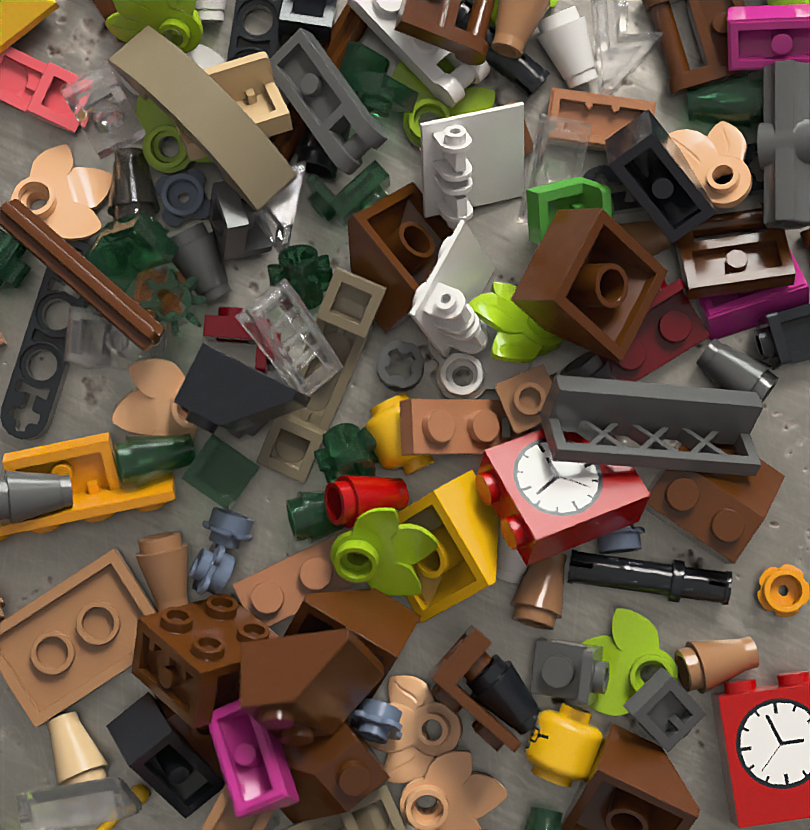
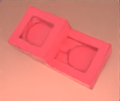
[0,46,97,134]

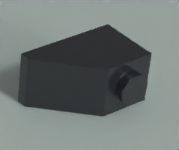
[605,109,717,244]
[173,343,311,434]
[106,692,226,819]

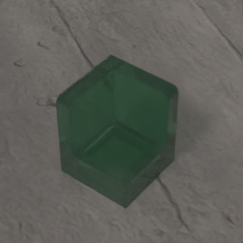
[181,434,261,511]

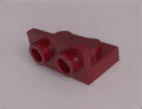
[598,278,711,382]

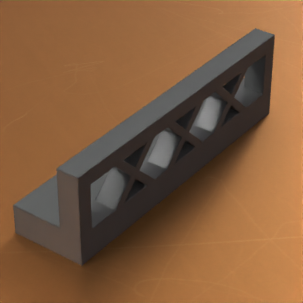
[539,375,763,476]

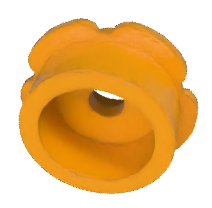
[757,564,810,617]

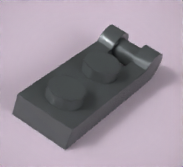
[270,28,389,175]

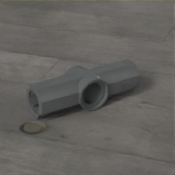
[757,60,810,230]

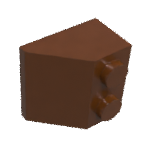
[510,208,668,362]
[645,442,785,564]
[240,628,384,746]

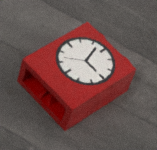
[475,429,651,566]
[711,671,810,828]

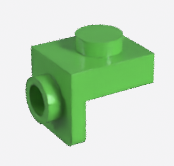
[526,176,614,245]

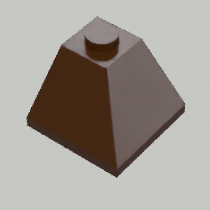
[347,182,454,334]
[283,588,421,710]
[279,719,390,824]
[559,723,700,830]

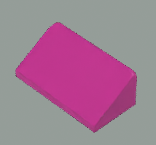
[727,4,810,71]
[695,248,809,341]
[208,699,299,819]

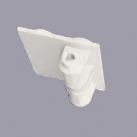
[420,102,524,229]
[409,220,495,359]

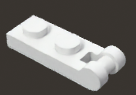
[348,0,490,108]

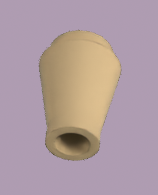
[46,711,109,797]

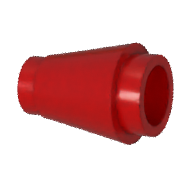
[324,475,409,529]

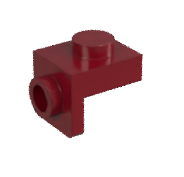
[203,307,281,374]

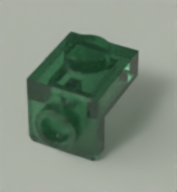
[339,41,419,118]
[306,160,390,227]
[84,211,179,292]

